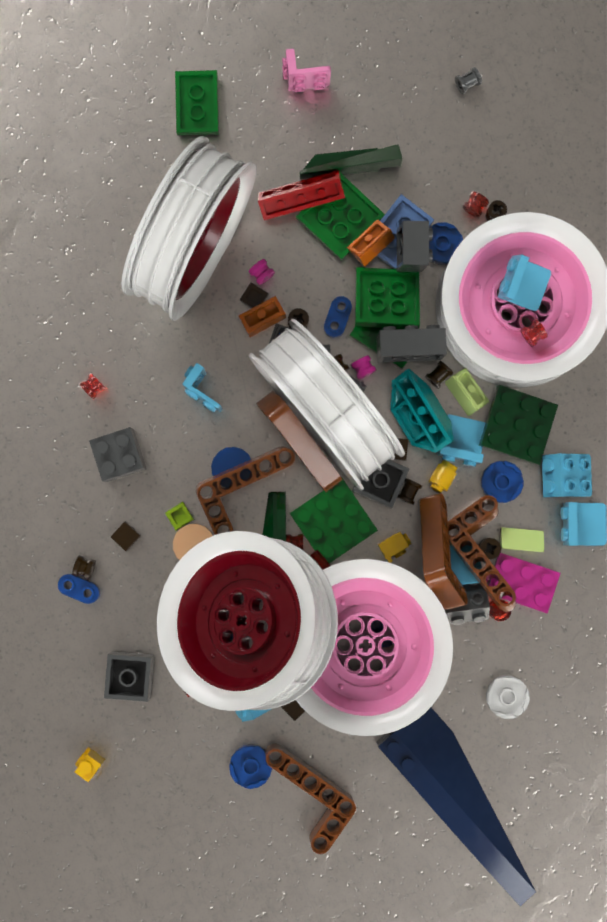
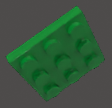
[296,173,385,261]
[355,267,420,329]
[289,478,378,566]

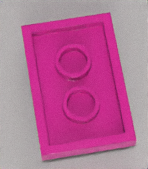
[488,553,561,614]

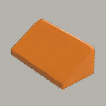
[347,219,395,266]
[239,296,286,337]

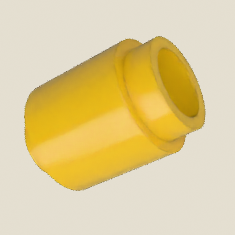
[428,460,458,493]

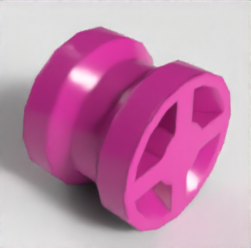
[248,259,275,285]
[351,355,377,380]

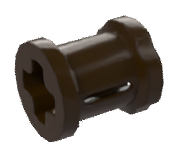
[485,200,507,221]
[425,361,453,389]
[397,478,422,505]

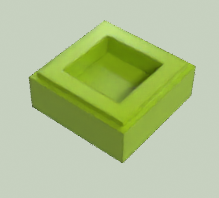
[165,502,195,531]

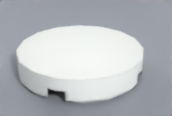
[486,675,530,719]

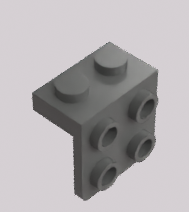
[445,583,490,625]

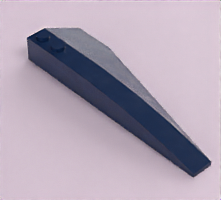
[377,707,536,907]

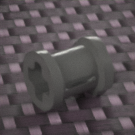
[455,67,482,94]

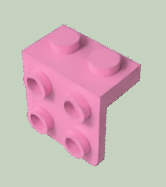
[282,49,331,92]

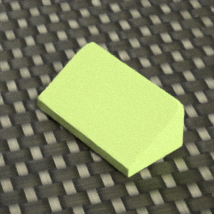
[445,368,490,416]
[500,527,544,552]

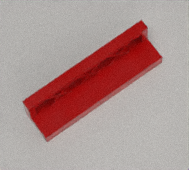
[258,170,345,221]

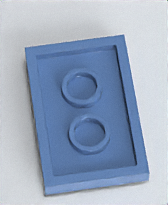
[377,194,434,269]

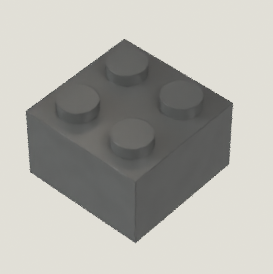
[397,221,433,272]
[89,427,146,482]
[352,459,409,509]
[104,652,154,702]

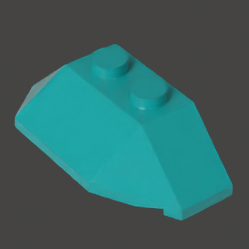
[390,369,454,453]

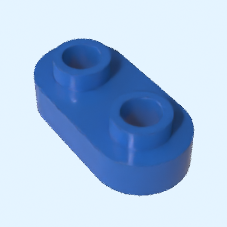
[324,296,352,338]
[58,574,100,604]

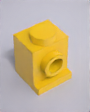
[377,531,412,563]
[74,747,106,782]

